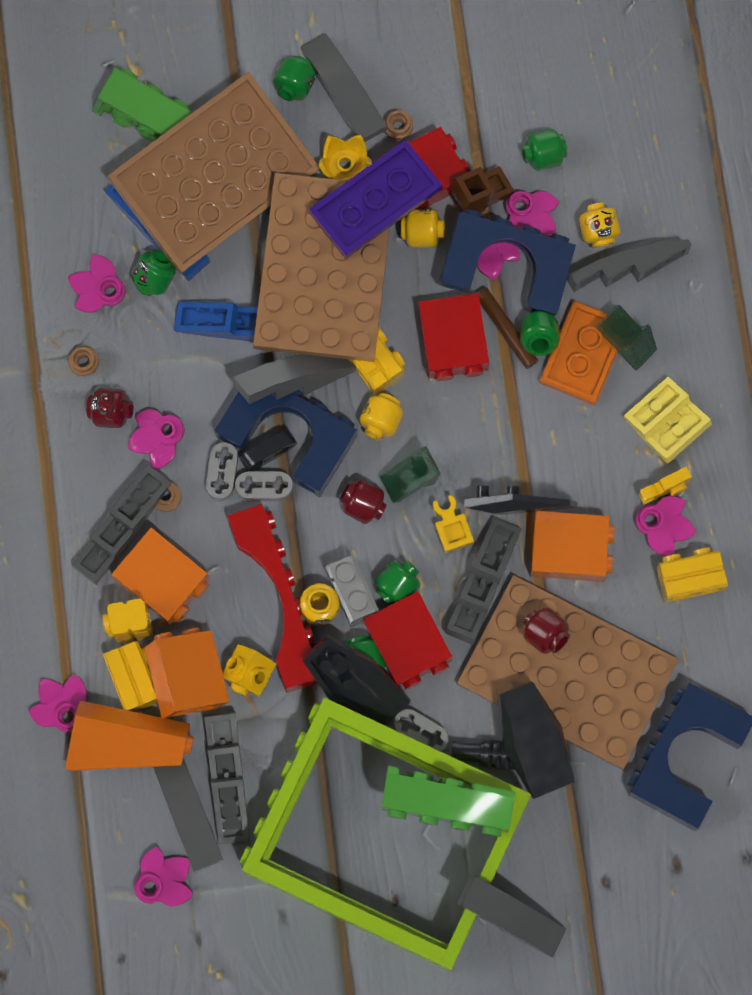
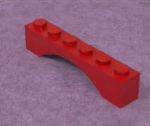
[227,504,317,693]

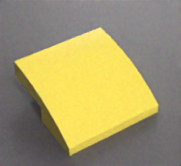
[624,377,712,464]

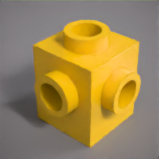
[223,644,276,697]

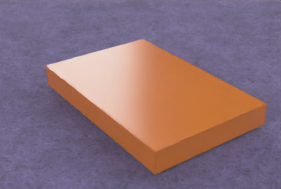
[539,300,630,406]

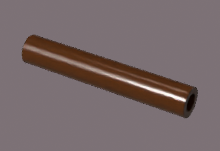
[478,288,539,369]

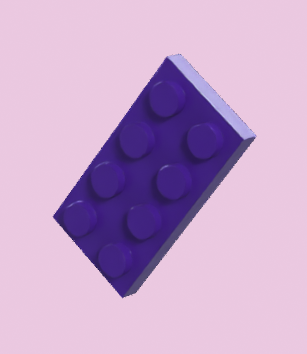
[309,139,443,259]

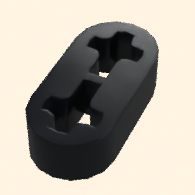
[240,429,297,472]

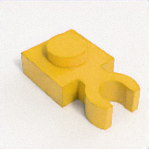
[638,466,692,505]
[433,495,474,554]

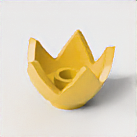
[319,135,372,181]

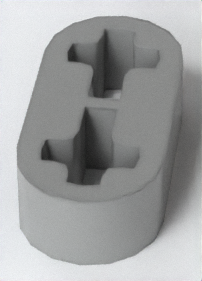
[206,442,238,501]
[235,471,293,501]
[394,709,449,752]

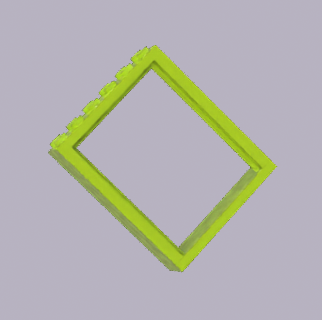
[239,697,531,972]

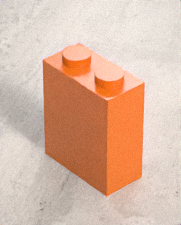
[530,511,615,582]
[111,528,210,626]
[144,628,230,719]

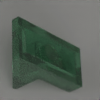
[596,305,657,371]
[380,446,441,503]

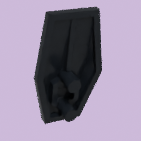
[464,485,577,515]
[303,634,411,725]
[498,681,575,799]

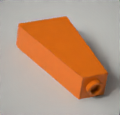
[65,701,194,771]

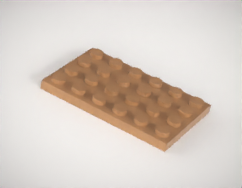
[107,72,320,274]
[253,173,390,362]
[457,575,679,770]

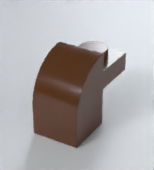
[450,166,514,213]

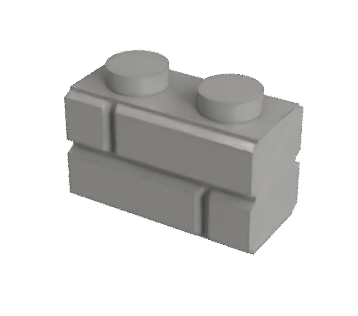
[325,554,379,628]

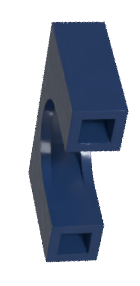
[438,209,576,317]
[214,390,357,497]
[627,683,752,831]

